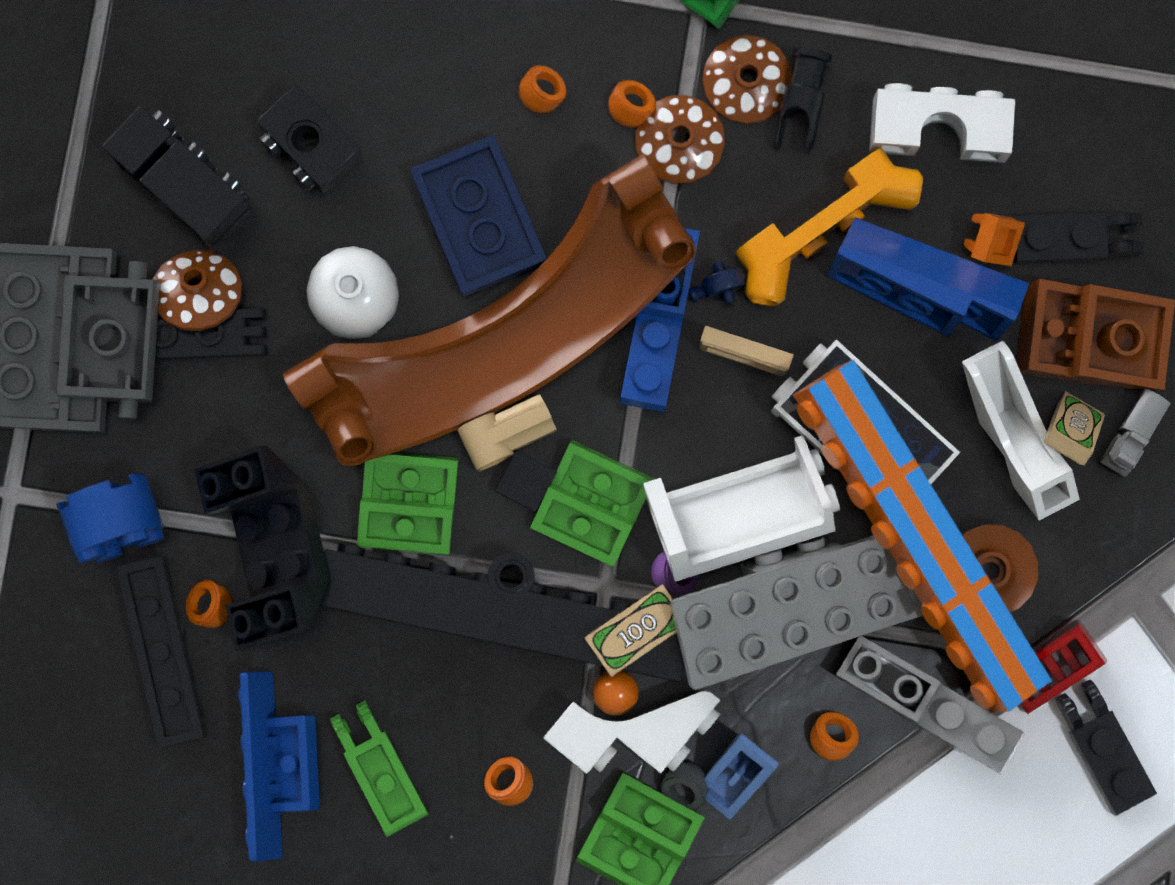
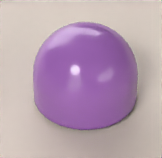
[651,551,699,595]

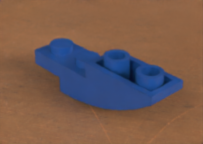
[619,228,700,413]

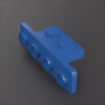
[238,672,320,862]

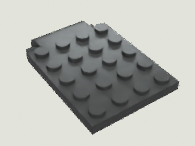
[0,243,160,434]

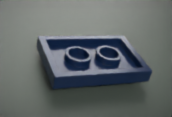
[410,135,547,297]

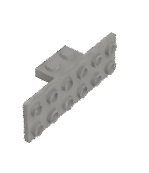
[670,535,923,690]

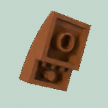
[1016,279,1175,391]

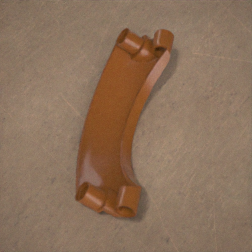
[283,153,696,466]

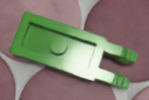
[330,700,429,837]

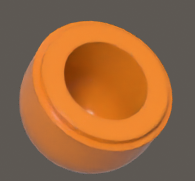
[519,65,567,114]
[608,80,656,128]
[185,580,234,628]
[592,670,639,716]
[810,712,859,761]
[484,757,533,806]

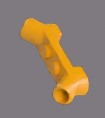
[735,148,923,306]

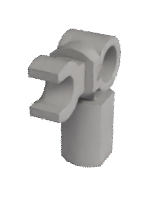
[1100,389,1171,477]

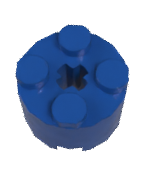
[56,473,165,564]

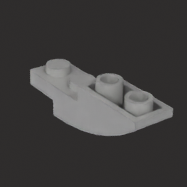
[836,635,1025,775]

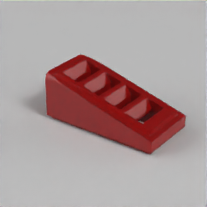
[1020,623,1107,714]

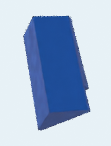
[826,217,1029,342]

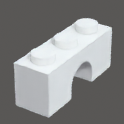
[869,83,1015,163]

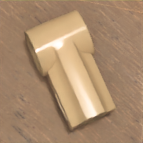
[457,394,557,472]

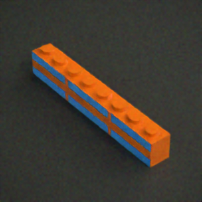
[793,360,1052,713]

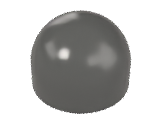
[660,762,709,810]

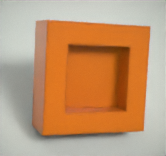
[964,213,1025,266]

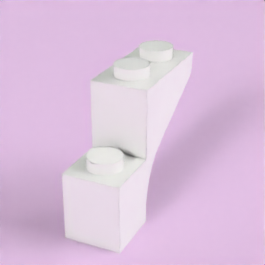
[962,341,1080,521]
[544,691,720,774]

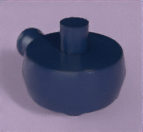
[689,262,746,304]

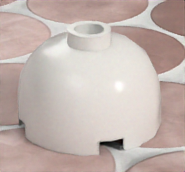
[307,246,399,340]

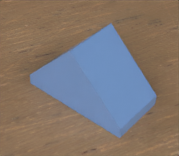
[704,734,779,820]

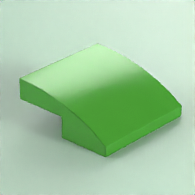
[530,440,655,567]
[357,452,459,555]
[575,773,705,885]

